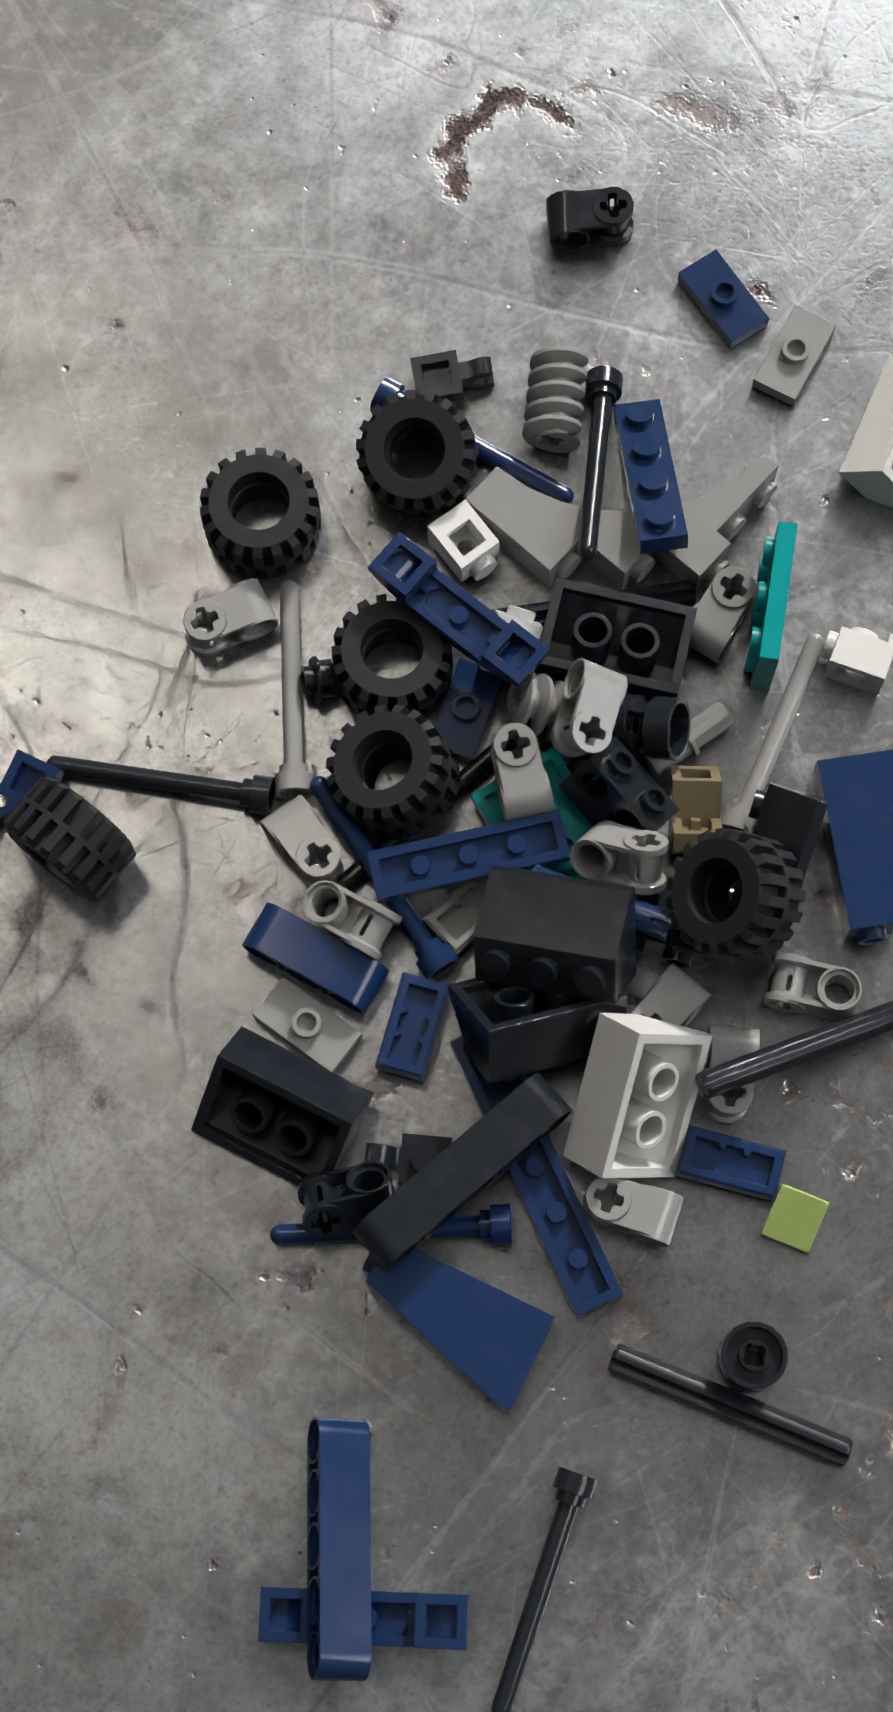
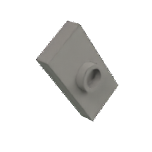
[752,305,836,406]
[423,879,488,956]
[253,976,362,1073]

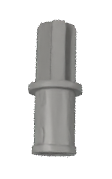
[642,702,734,777]

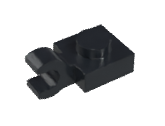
[410,350,495,402]
[365,1133,452,1186]

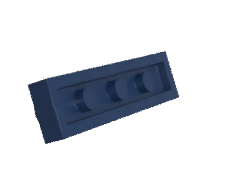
[614,399,688,554]
[367,810,570,903]

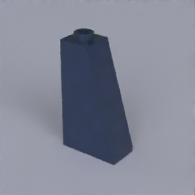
[811,749,893,945]
[362,1249,554,1414]

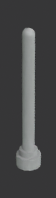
[274,580,313,800]
[720,634,825,834]

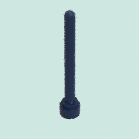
[370,376,574,503]
[309,776,459,979]
[270,1204,512,1245]

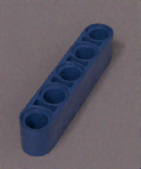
[307,1417,372,1681]

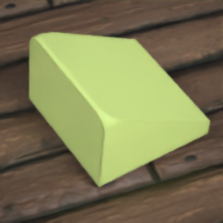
[761,1184,829,1254]

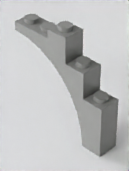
[465,454,779,593]

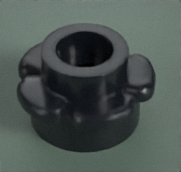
[300,656,336,703]

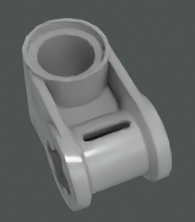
[689,566,755,663]
[183,579,279,657]
[551,658,628,758]
[491,723,554,821]
[260,794,343,887]
[569,820,669,895]
[303,880,403,961]
[762,952,862,1021]
[631,963,711,1027]
[704,1024,760,1125]
[582,1177,684,1247]

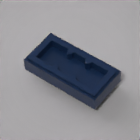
[677,249,769,349]
[434,658,504,763]
[375,972,449,1082]
[676,1125,786,1201]

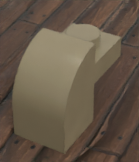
[668,766,722,856]

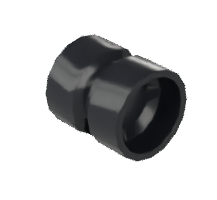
[612,693,691,761]
[715,1322,788,1394]

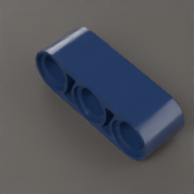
[242,902,389,1015]

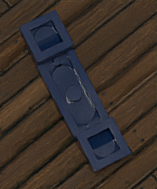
[368,531,550,688]
[258,1587,470,1650]

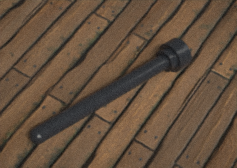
[578,366,623,560]
[46,755,275,815]
[491,1467,598,1712]

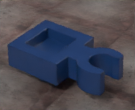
[0,749,65,831]

